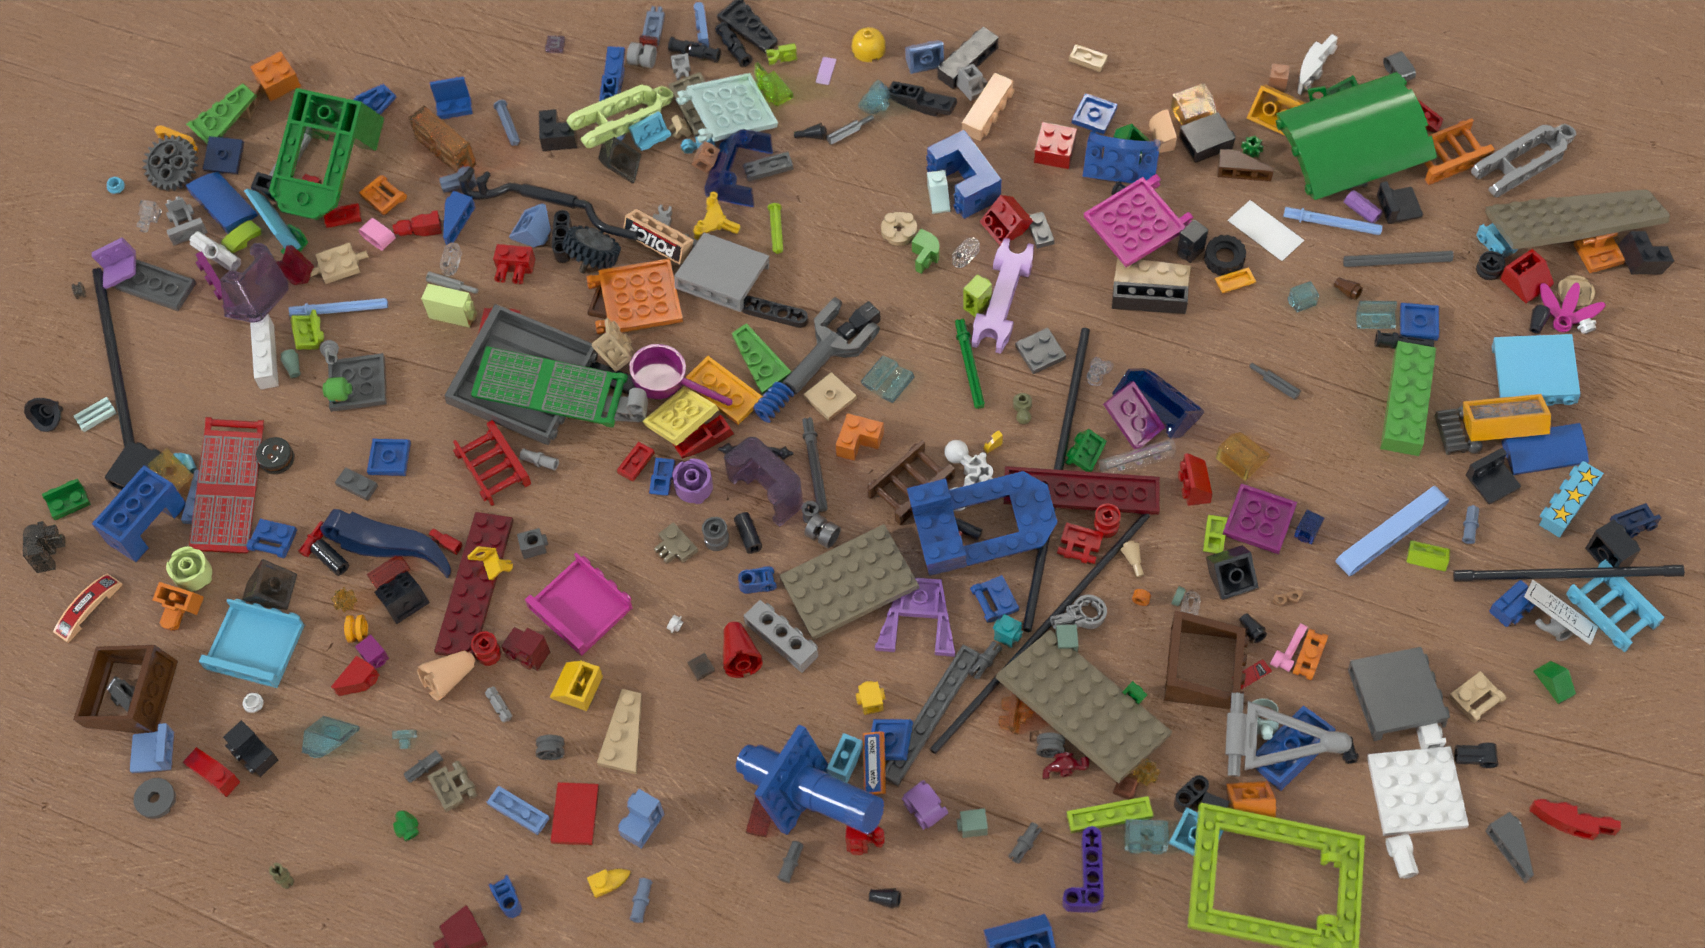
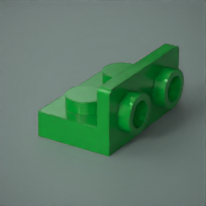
[1065,429,1107,472]
[42,479,91,520]

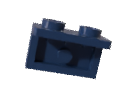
[1609,503,1661,538]

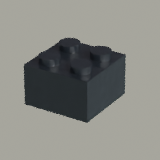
[1585,519,1641,567]

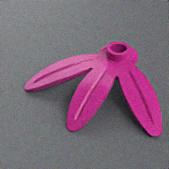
[1540,282,1606,333]

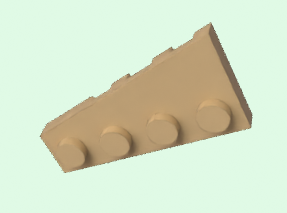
[597,689,642,775]

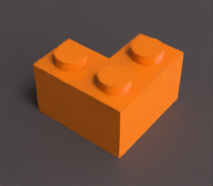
[836,413,884,461]

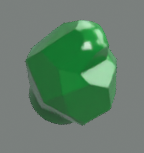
[393,810,420,842]

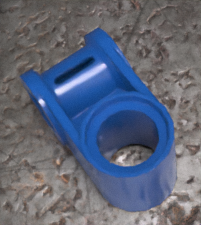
[738,566,777,594]
[488,875,522,918]

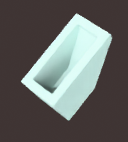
[927,170,950,214]

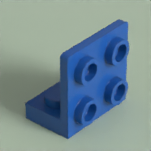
[430,77,473,120]

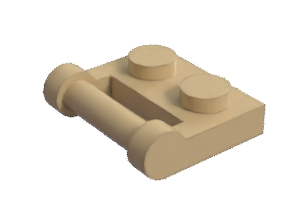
[1449,671,1506,723]

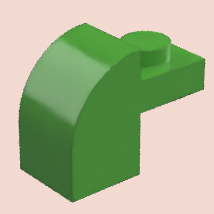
[912,229,939,274]

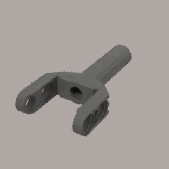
[783,297,880,395]

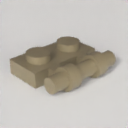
[427,761,477,812]

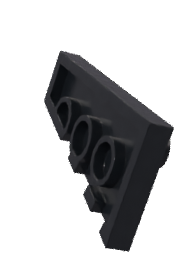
[717,0,778,54]

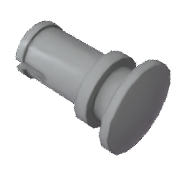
[320,340,339,364]

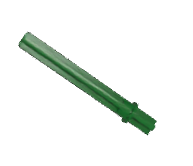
[955,318,985,409]

